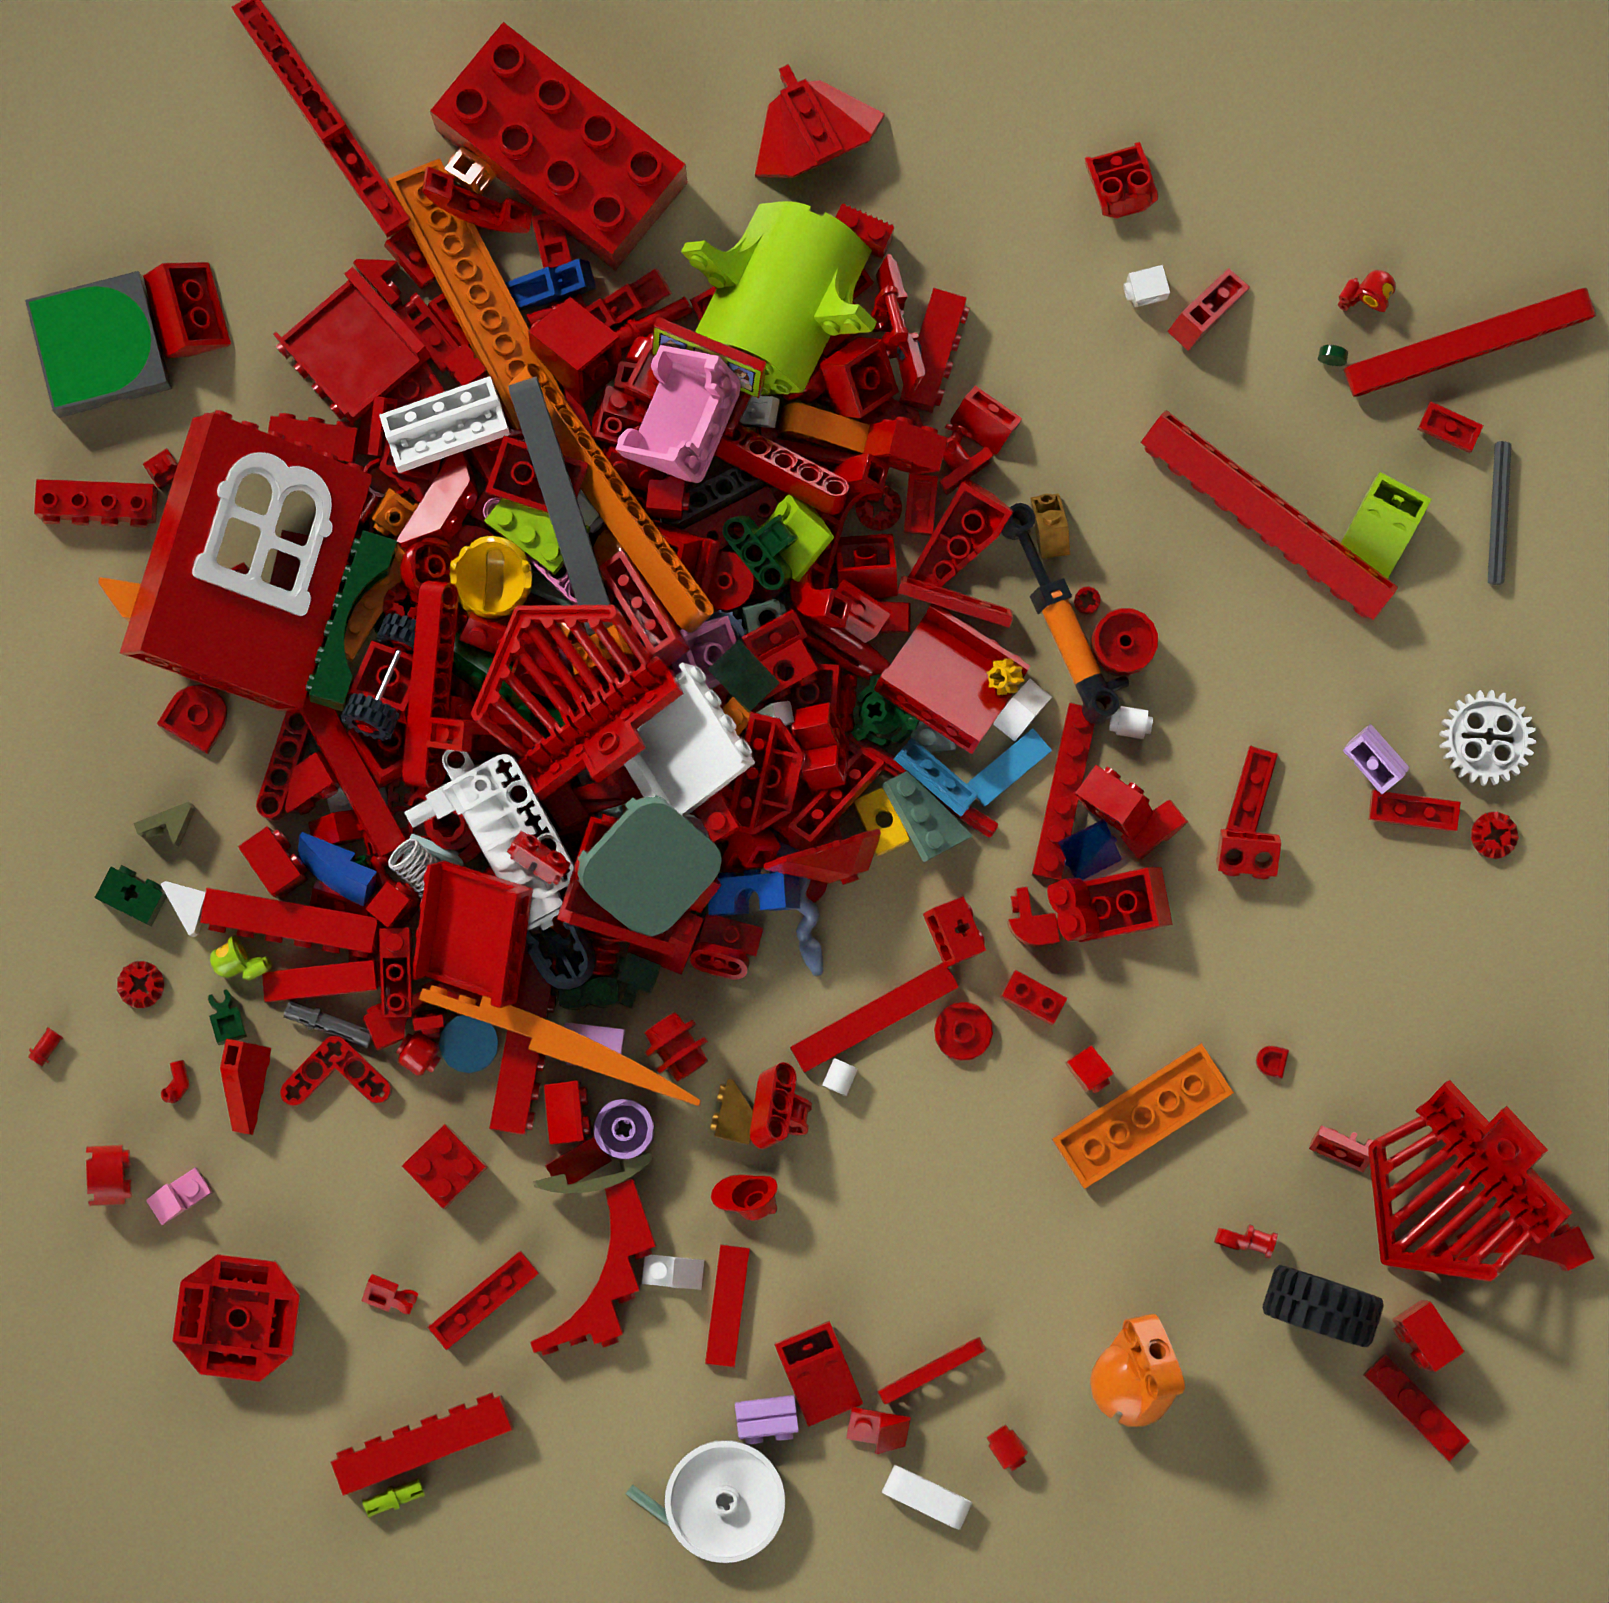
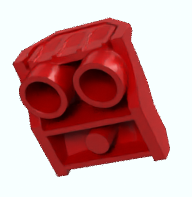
[1085,142,1158,218]

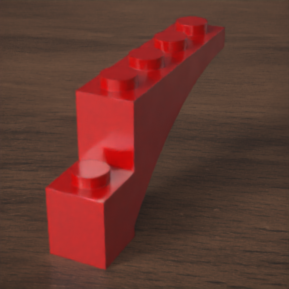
[1430,1217,1595,1271]

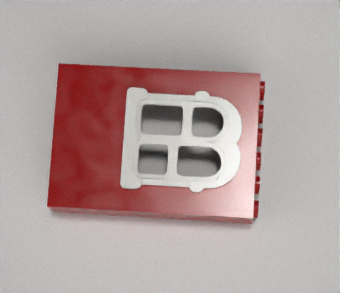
[120,410,373,711]

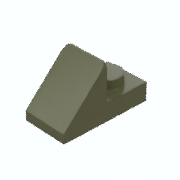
[133,802,195,848]

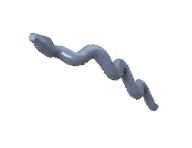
[767,826,823,976]

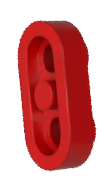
[690,942,750,980]

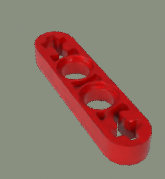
[877,1337,987,1405]

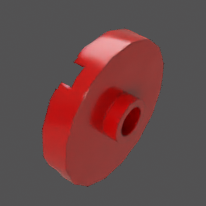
[707,551,756,610]

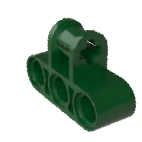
[722,515,799,590]

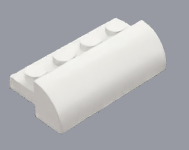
[379,376,510,473]

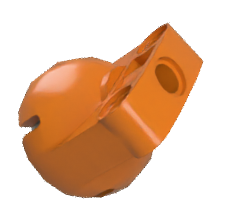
[1090,1314,1185,1427]

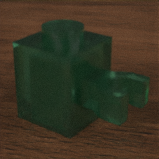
[614,952,662,1009]

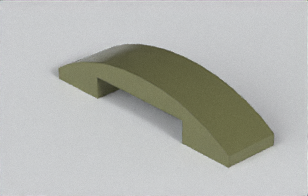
[533,1152,653,1193]

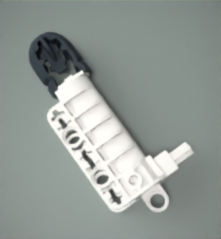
[404,750,596,990]

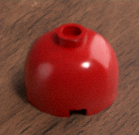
[400,538,458,595]

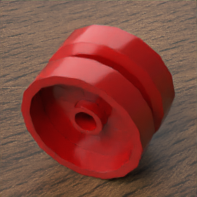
[1091,608,1158,677]

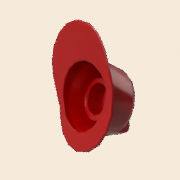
[711,1174,778,1221]

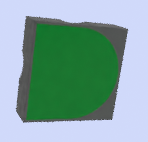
[25,271,172,418]

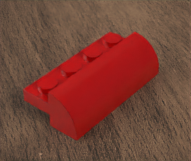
[770,744,885,851]

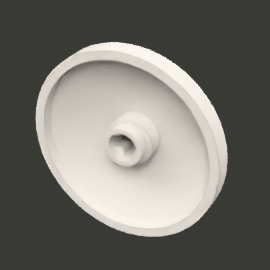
[665,1440,785,1563]

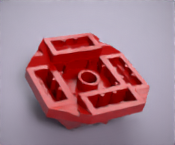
[172,1254,301,1382]

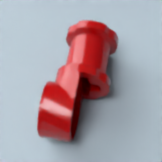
[1214,1224,1278,1259]

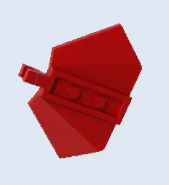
[755,64,885,178]

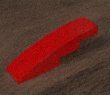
[585,268,673,330]
[262,960,378,1002]

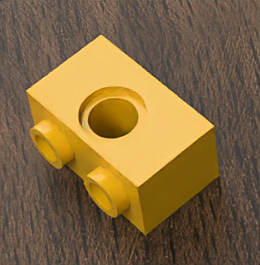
[853,787,910,856]

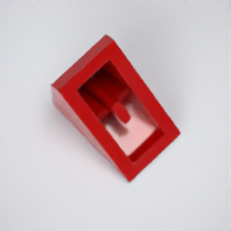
[308,810,364,846]

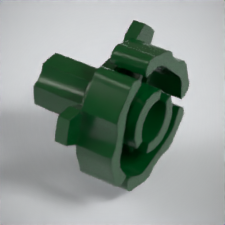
[851,674,920,746]

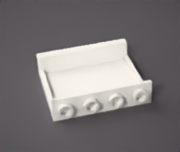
[624,663,755,817]

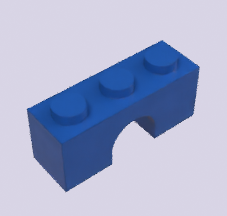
[708,870,800,916]

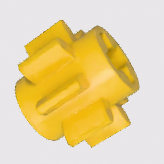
[986,659,1024,695]

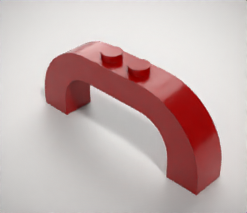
[790,453,890,628]

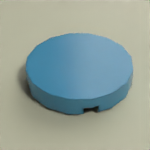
[439,1015,499,1073]

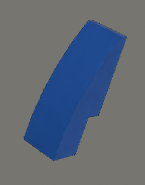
[505,259,596,311]
[297,832,377,906]

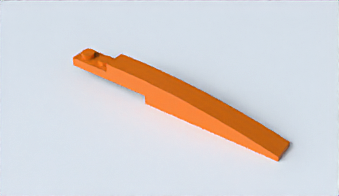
[419,985,701,1107]

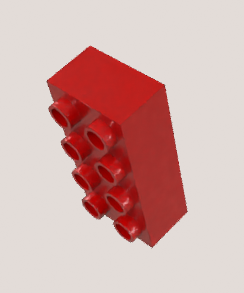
[430,22,688,271]

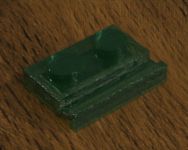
[708,640,781,713]

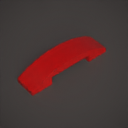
[422,166,533,233]

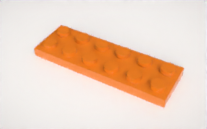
[1052,1043,1234,1189]

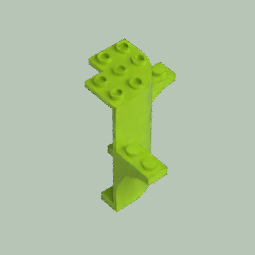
[681,201,877,396]

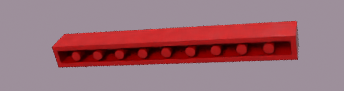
[1140,410,1398,620]

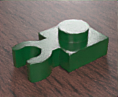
[208,989,247,1046]

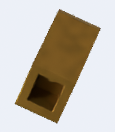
[1030,493,1070,559]
[710,1079,753,1145]

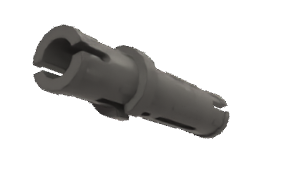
[283,1000,371,1049]

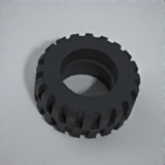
[1262,1265,1384,1348]

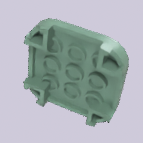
[578,795,722,936]

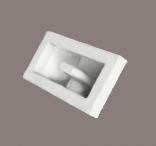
[993,679,1052,742]
[161,881,205,937]

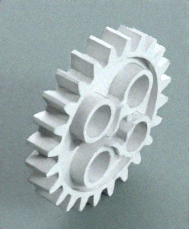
[1439,690,1536,786]

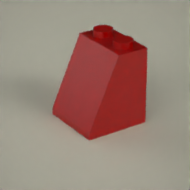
[528,297,622,405]

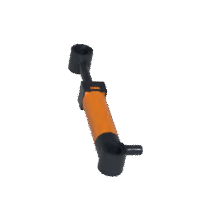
[1001,503,1129,724]

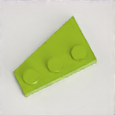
[484,498,591,575]

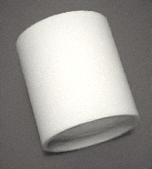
[822,1058,858,1096]

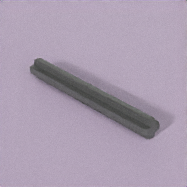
[1488,441,1512,585]

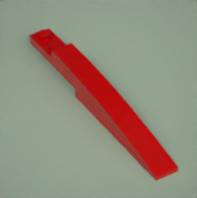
[231,0,411,238]

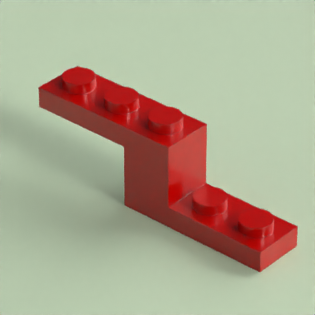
[459,611,604,710]

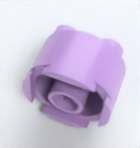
[594,1099,655,1159]

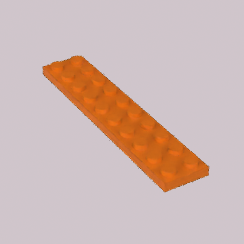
[387,158,567,430]

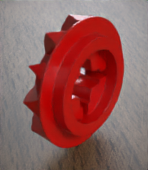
[855,485,902,531]
[383,583,418,620]
[1471,811,1519,859]
[117,961,164,1008]

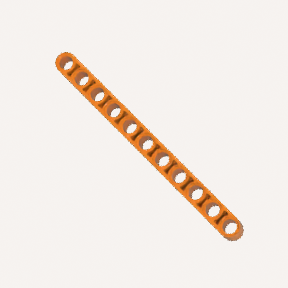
[509,363,714,633]

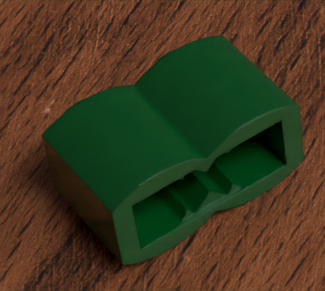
[558,977,620,1010]

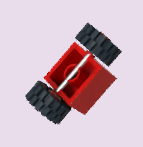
[341,614,416,741]

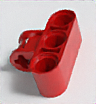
[750,1062,812,1149]

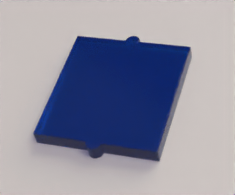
[1058,819,1122,880]

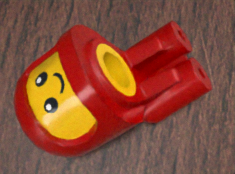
[1338,270,1396,312]

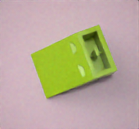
[1341,472,1432,579]

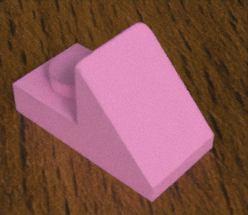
[146,1167,213,1225]

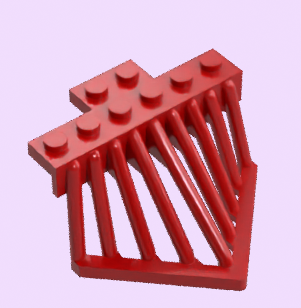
[471,605,684,801]
[1368,1080,1573,1281]

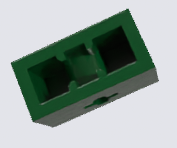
[94,865,167,926]

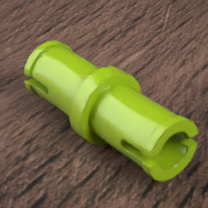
[362,1478,425,1518]

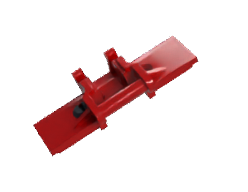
[871,254,925,397]

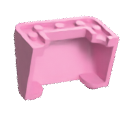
[616,345,741,483]

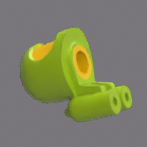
[210,935,272,980]

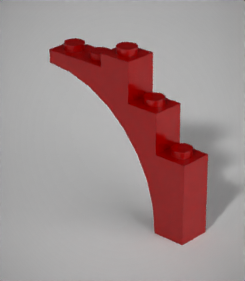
[530,1179,657,1356]

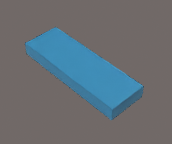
[967,728,1052,808]
[894,738,979,817]

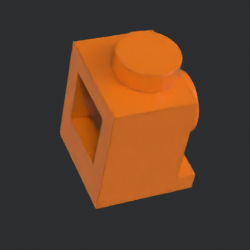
[445,146,496,195]
[369,488,417,537]

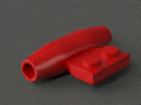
[787,579,893,680]

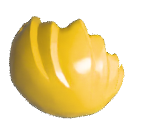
[450,536,532,619]

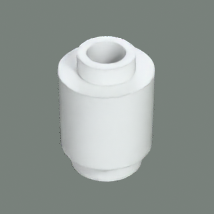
[1109,706,1153,739]

